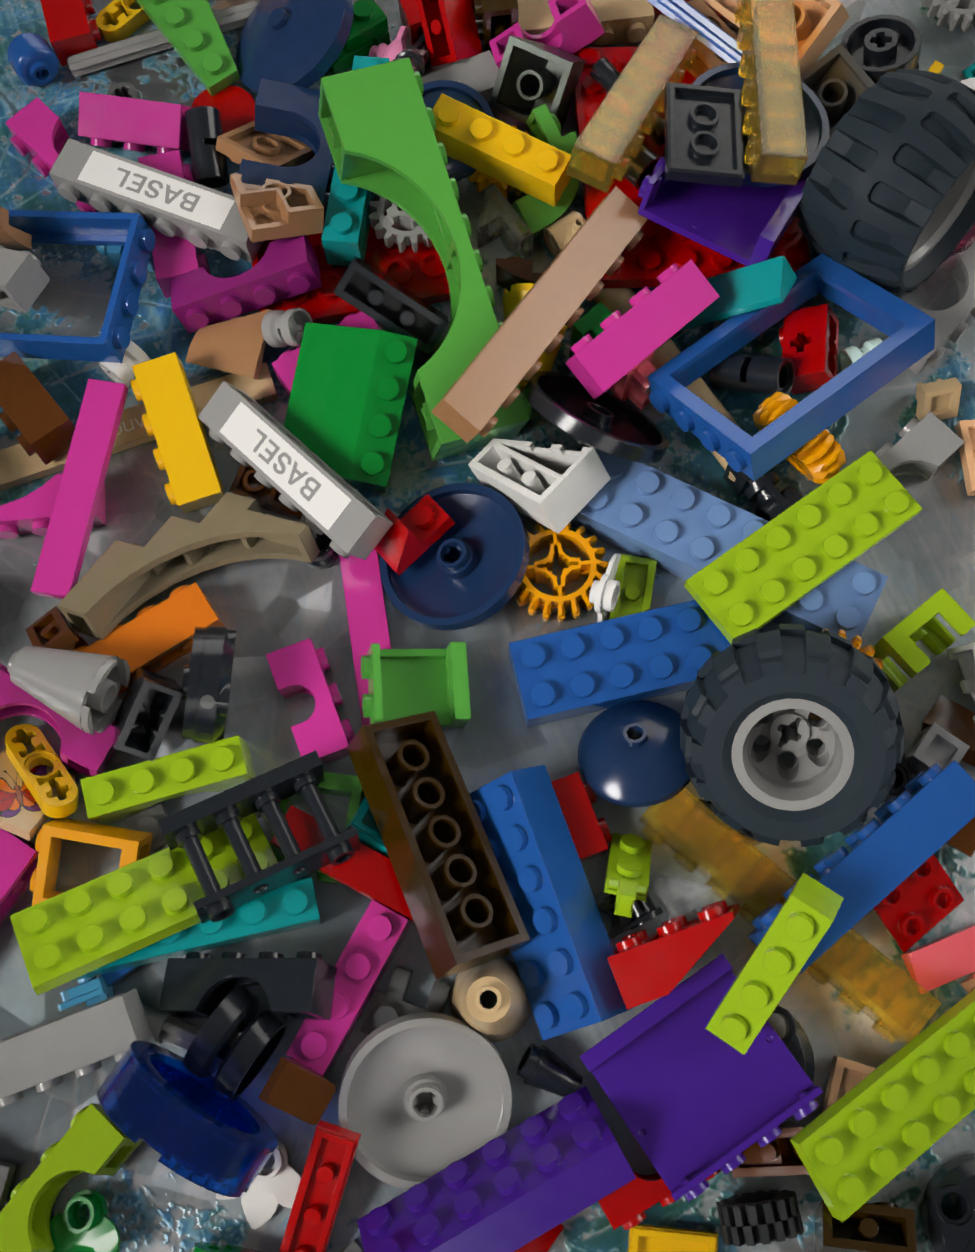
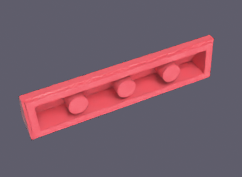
[900,923,975,994]

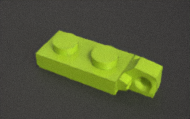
[604,832,652,918]

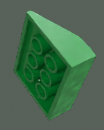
[284,322,418,493]

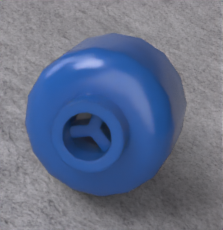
[7,32,59,87]

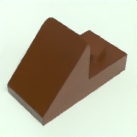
[26,606,89,651]
[258,1057,337,1125]
[732,1121,809,1178]

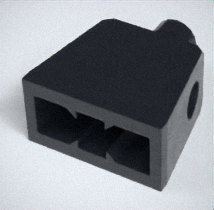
[114,667,184,761]

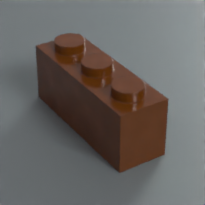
[0,351,75,465]

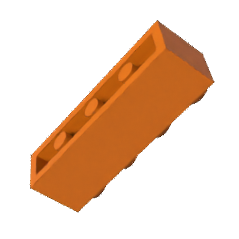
[73,582,226,696]

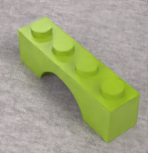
[80,735,256,825]
[705,872,844,1055]
[0,1103,143,1252]

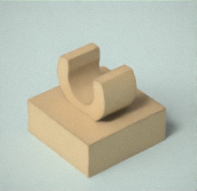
[915,377,962,421]

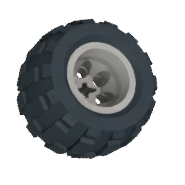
[680,624,905,847]

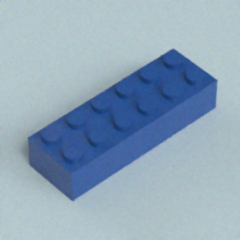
[508,600,731,728]
[747,760,975,974]
[469,764,635,1041]

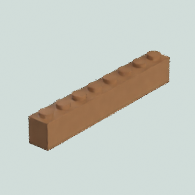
[431,186,647,443]

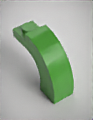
[509,103,582,243]

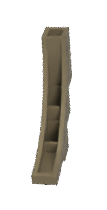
[57,492,320,640]

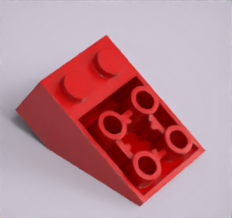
[607,899,740,1009]

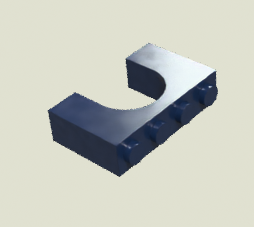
[238,78,335,214]

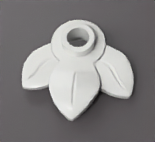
[589,553,621,622]
[216,1137,301,1229]

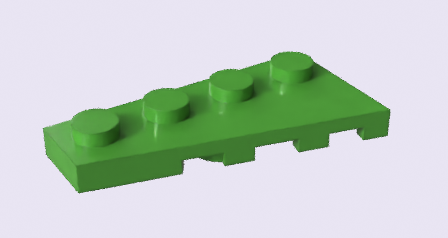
[136,0,240,96]

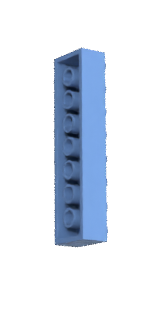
[570,452,888,640]

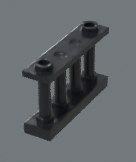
[158,750,360,924]

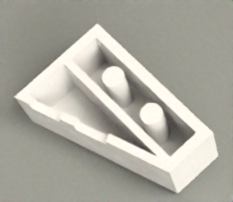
[468,438,611,534]

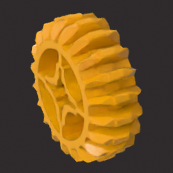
[752,392,846,484]
[515,522,609,622]

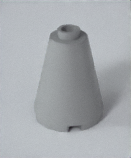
[7,645,130,735]

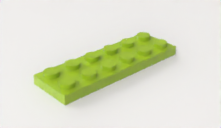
[684,450,923,645]
[10,813,278,996]
[790,989,975,1222]

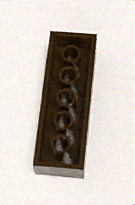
[347,711,530,980]

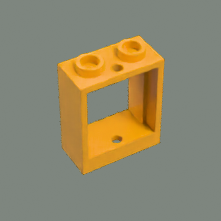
[30,818,153,906]

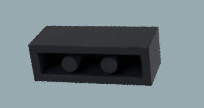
[333,255,449,355]

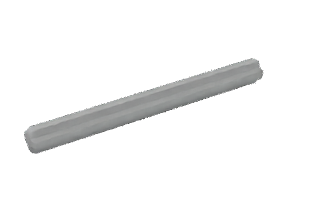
[67,0,258,77]

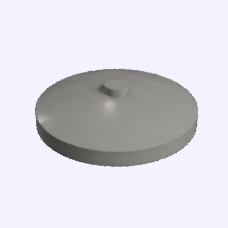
[338,1012,512,1190]

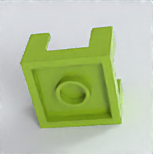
[872,588,975,693]

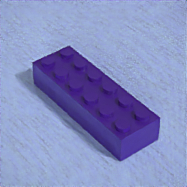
[357,1086,636,1252]

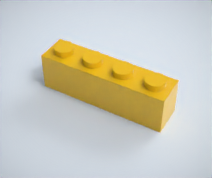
[432,93,572,207]
[130,352,225,514]

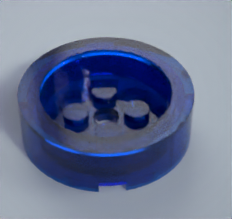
[97,1040,278,1198]

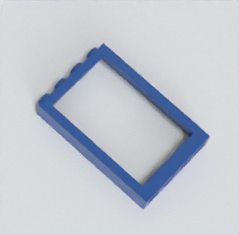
[0,210,156,363]
[648,253,935,481]

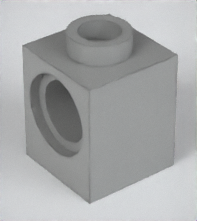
[905,723,970,775]

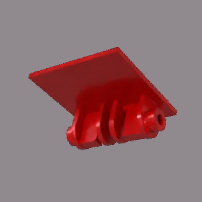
[873,854,964,953]

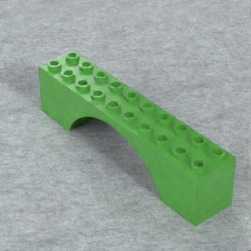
[318,57,531,462]

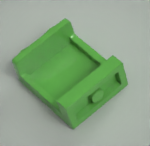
[361,642,471,728]

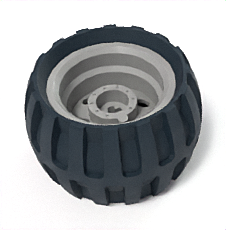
[797,69,975,294]

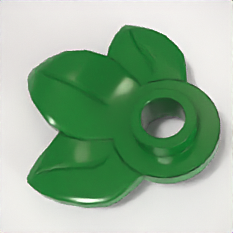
[50,1189,120,1252]

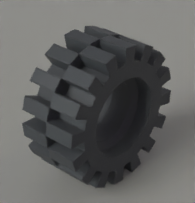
[716,1189,804,1246]

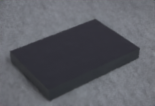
[664,82,744,187]

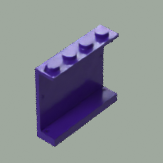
[637,156,812,266]
[579,954,823,1202]

